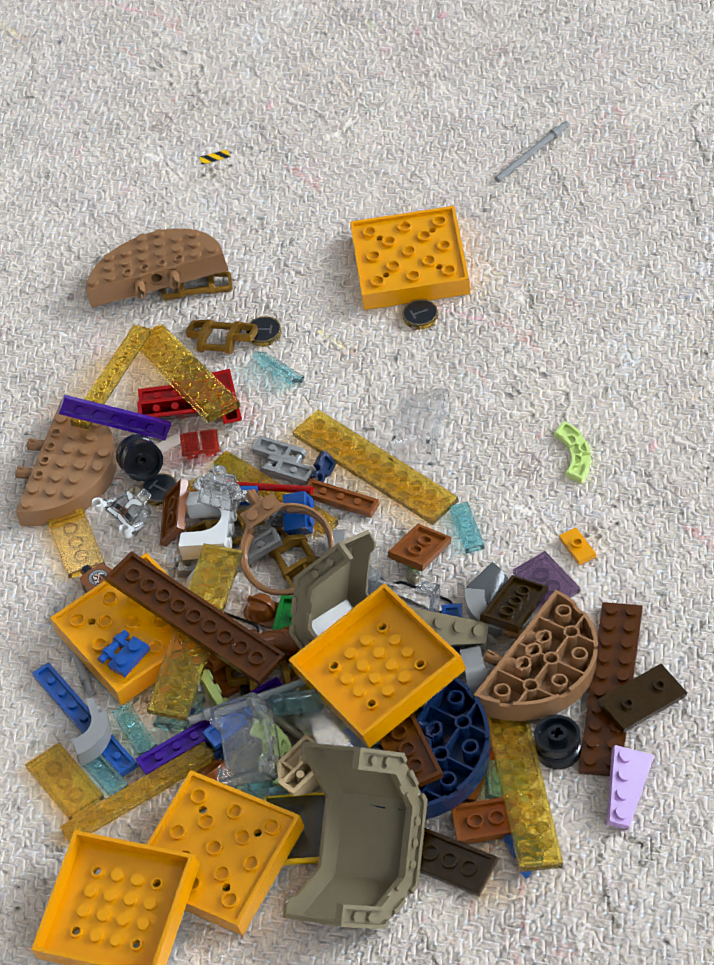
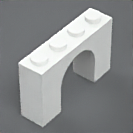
[178,490,239,560]

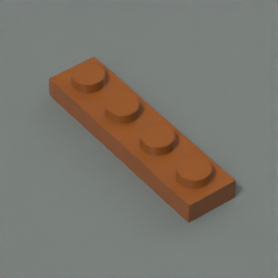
[306,478,380,518]

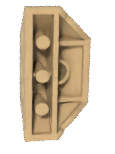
[278,727,351,796]

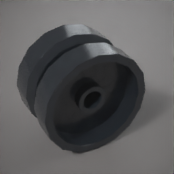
[116,434,163,481]
[534,715,581,770]

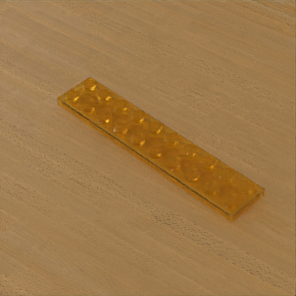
[131,324,241,423]
[293,409,459,525]
[147,543,243,721]
[487,716,563,872]

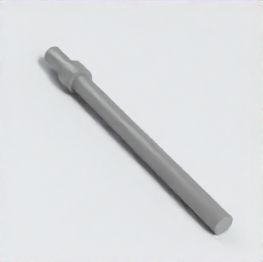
[495,121,569,183]
[53,605,95,696]
[188,679,307,725]

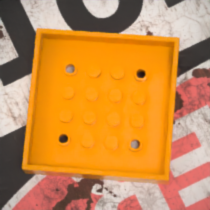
[350,205,471,310]
[50,552,204,706]
[289,583,466,748]
[146,770,305,936]
[31,830,200,965]

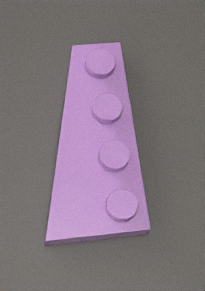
[607,745,654,830]

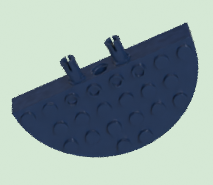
[372,677,491,820]

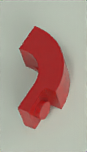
[212,369,242,424]

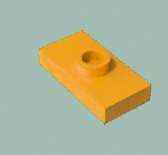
[559,527,596,565]

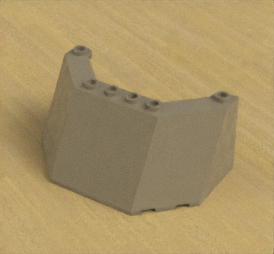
[289,530,424,669]
[282,742,427,929]

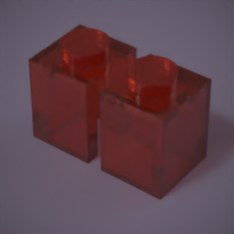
[179,428,221,459]

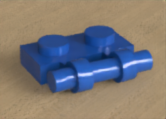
[97,630,150,678]

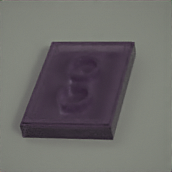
[513,551,581,605]

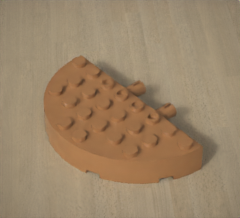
[86,228,229,308]
[15,399,117,526]
[473,590,598,721]

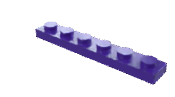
[58,395,171,440]

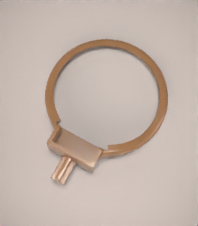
[239,489,334,596]

